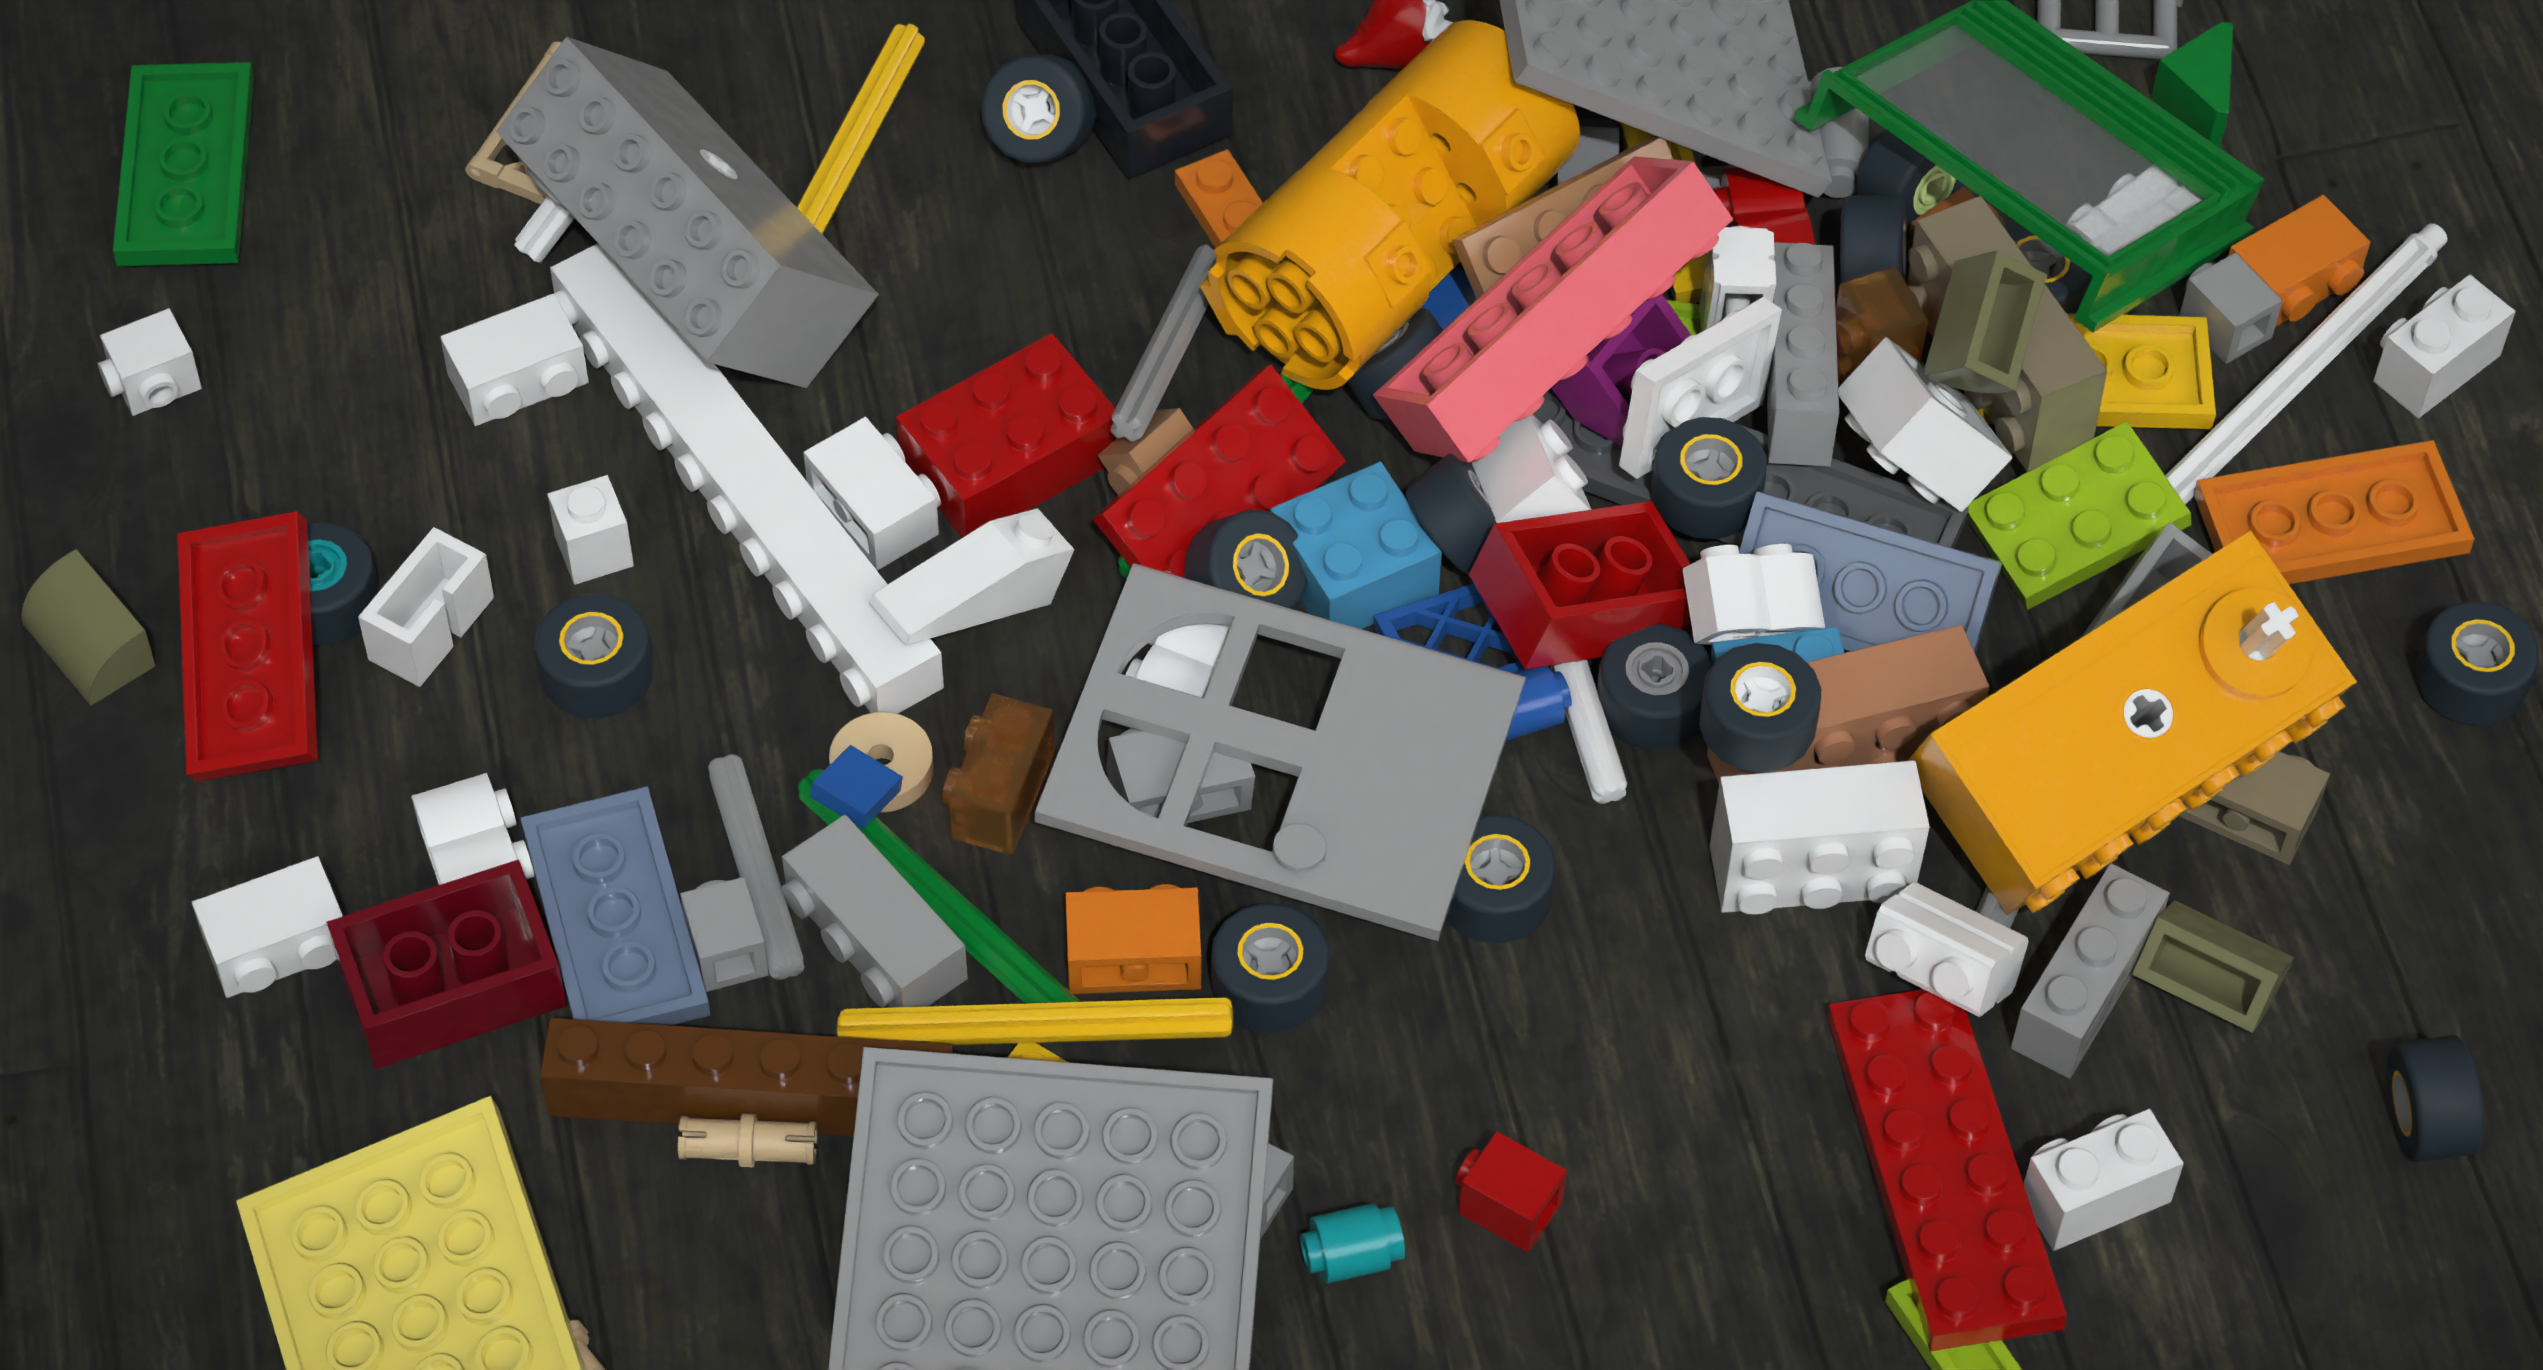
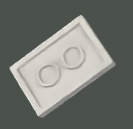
[1619,297,1782,479]

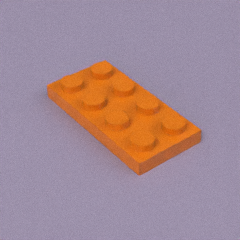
[2194,440,2475,584]

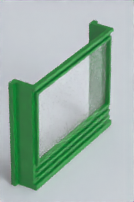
[1794,0,2264,333]

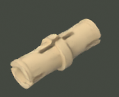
[678,1114,818,1167]

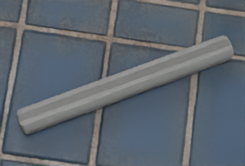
[1110,244,1217,442]

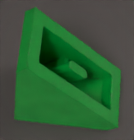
[2151,22,2233,148]

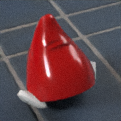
[1334,0,1453,69]

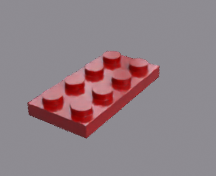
[1092,364,1346,578]
[178,511,318,782]

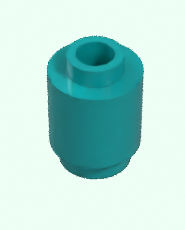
[1300,1203,1405,1284]

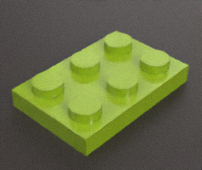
[1966,421,2191,610]

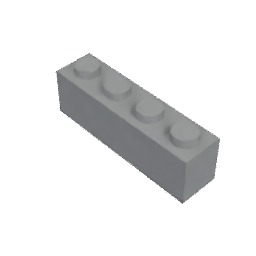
[1767,242,1839,467]

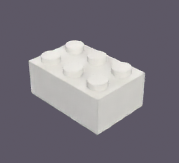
[1710,760,1929,914]

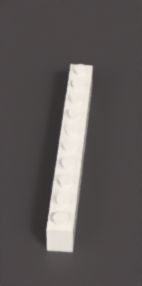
[550,243,944,714]

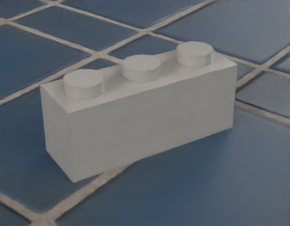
[781,814,968,1008]
[2011,863,2170,1079]

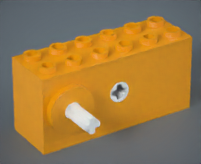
[1908,530,2357,915]

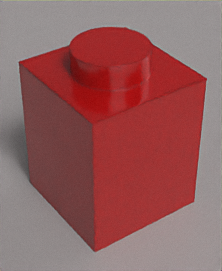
[1456,1131,1567,1253]

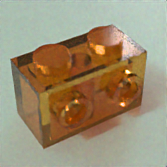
[1835,266,1928,388]
[942,693,1055,855]

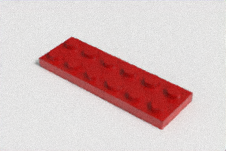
[1827,989,2067,1352]

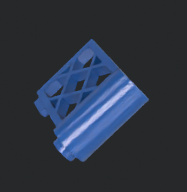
[1374,583,1572,742]

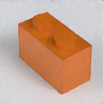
[2228,195,2371,327]
[1066,884,1201,994]

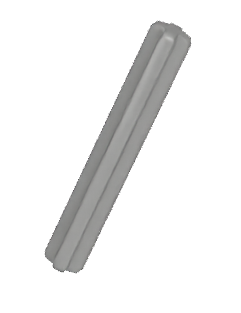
[708,754,804,980]

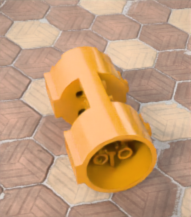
[1200,20,1580,390]

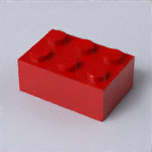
[896,333,1116,538]
[1469,501,1692,669]

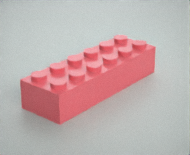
[1373,156,1733,463]

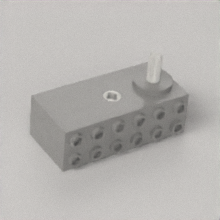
[496,36,879,388]

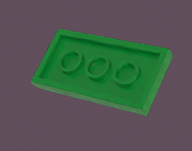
[113,62,254,266]

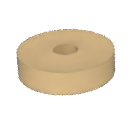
[829,712,933,812]

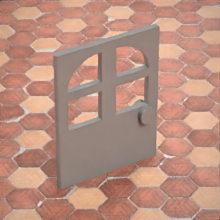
[1035,563,1526,941]

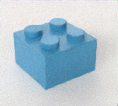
[1270,462,1442,629]

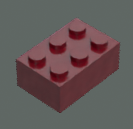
[327,859,567,1070]

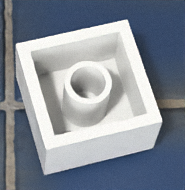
[1838,337,2013,512]

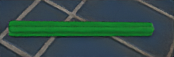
[798,768,1080,1004]

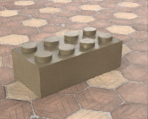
[1903,196,2107,472]

